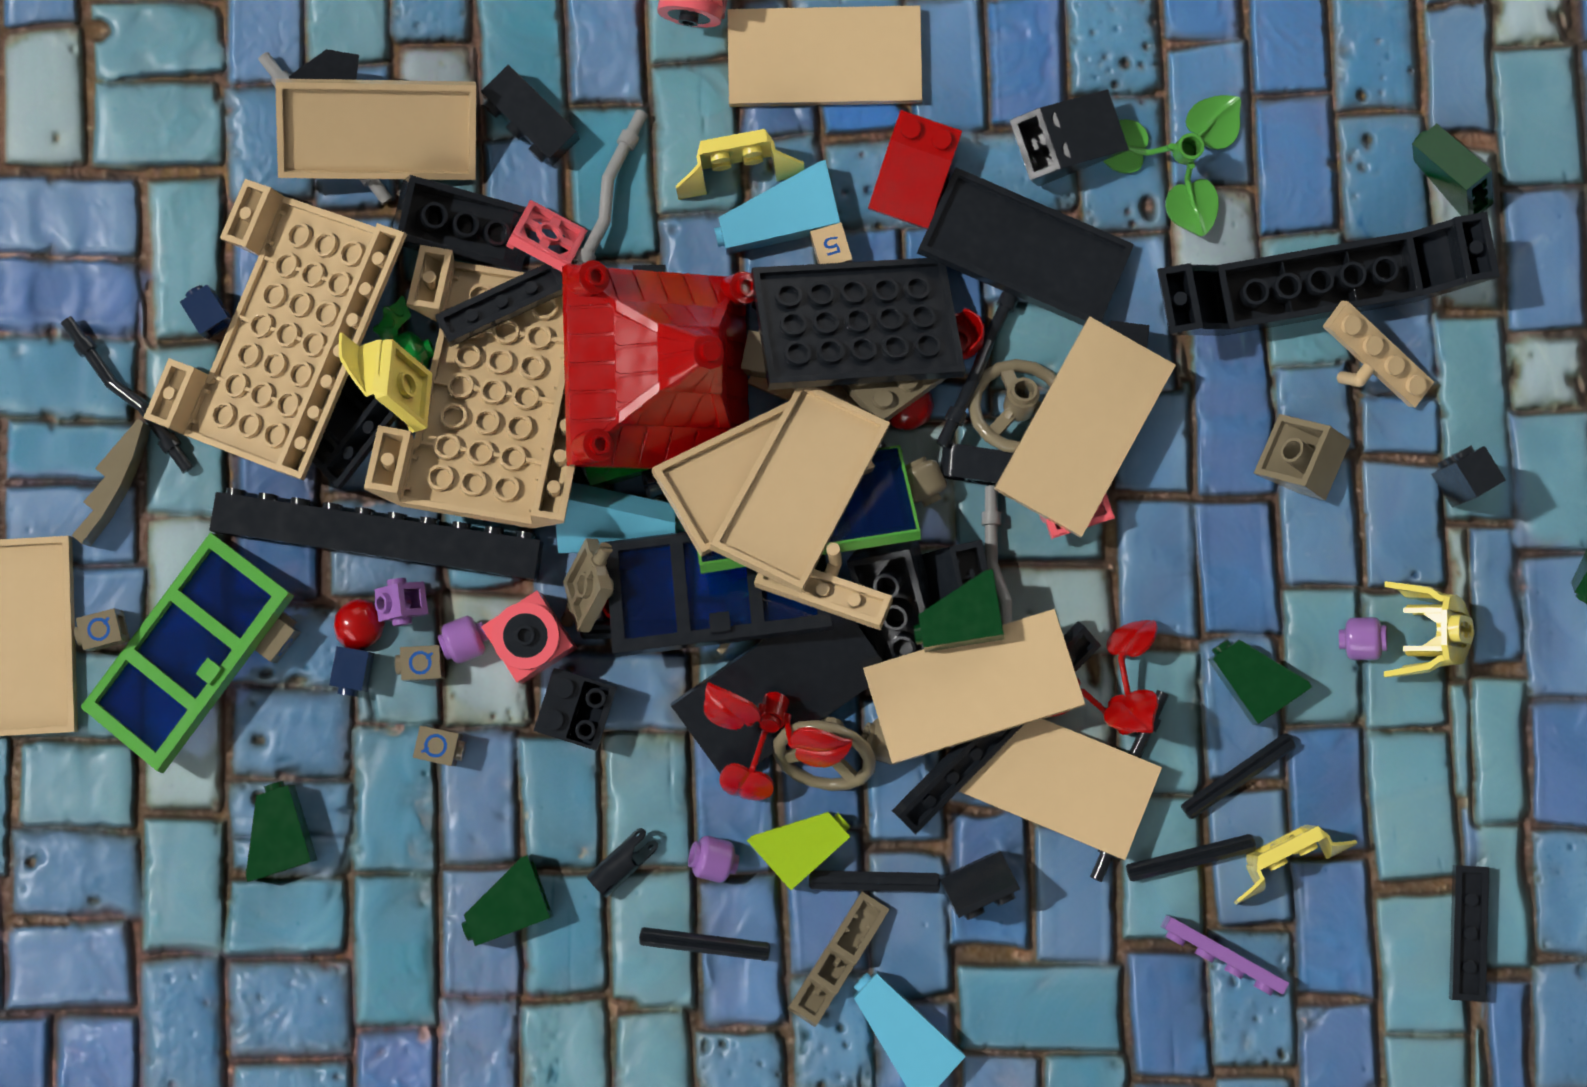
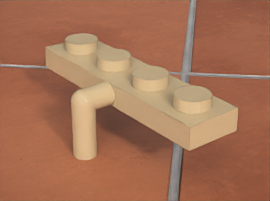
[1322,301,1434,408]
[754,543,893,630]

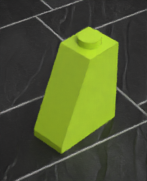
[747,812,850,890]

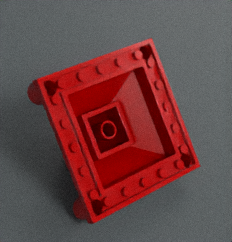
[562,260,755,469]

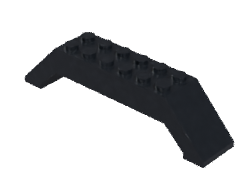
[1157,212,1500,336]

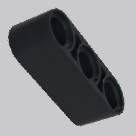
[940,443,1013,486]

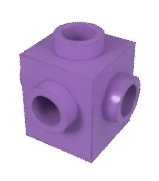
[374,578,429,626]

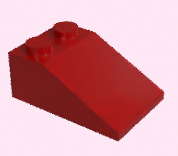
[868,110,962,229]

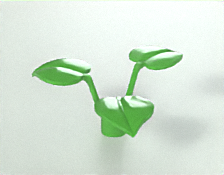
[1103,95,1241,237]

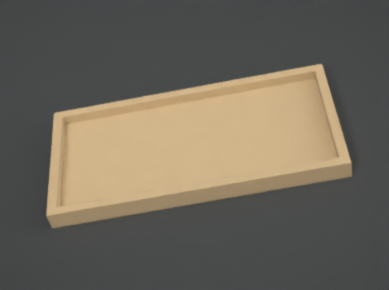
[727,6,922,107]
[275,78,476,180]
[994,316,1176,538]
[652,386,875,557]
[710,387,890,593]
[0,536,78,736]
[863,609,1085,765]
[954,719,1162,860]

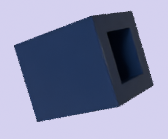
[180,285,232,340]
[329,646,375,697]

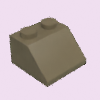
[1254,414,1351,501]

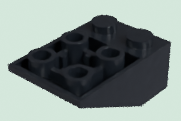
[1010,89,1129,186]

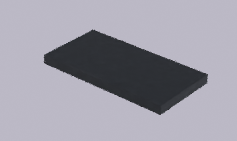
[917,167,1134,326]
[671,606,884,774]

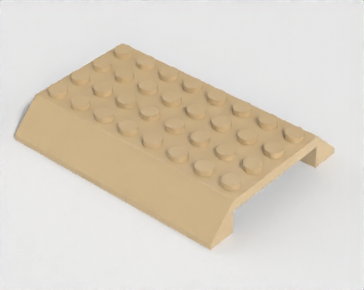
[143,179,407,481]
[364,245,576,528]

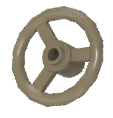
[967,359,1056,453]
[773,717,876,791]

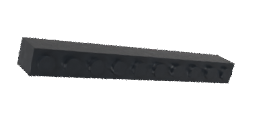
[209,488,544,582]

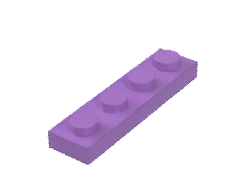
[1160,915,1289,996]

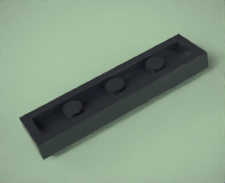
[435,263,563,347]
[1449,865,1489,1002]

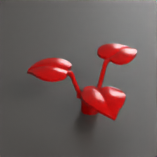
[1050,620,1159,735]
[704,682,853,800]

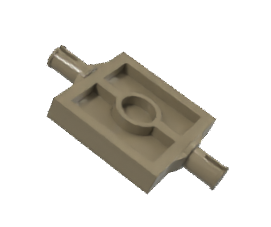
[560,538,614,632]

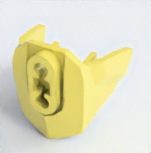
[1384,581,1475,678]

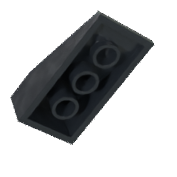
[392,175,531,272]
[846,540,932,661]

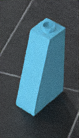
[714,160,840,255]
[556,482,683,553]
[853,971,966,1087]

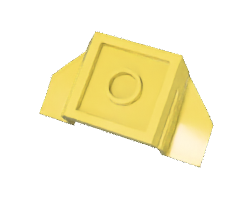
[676,129,805,200]
[339,333,432,433]
[1234,825,1357,905]

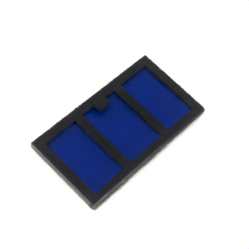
[606,531,834,657]

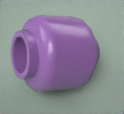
[438,616,489,664]
[1339,617,1387,660]
[688,836,739,883]

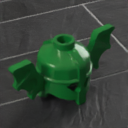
[373,296,434,370]

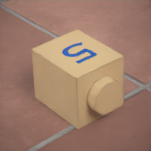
[810,222,853,264]

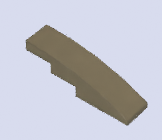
[72,419,151,547]
[787,892,890,1027]

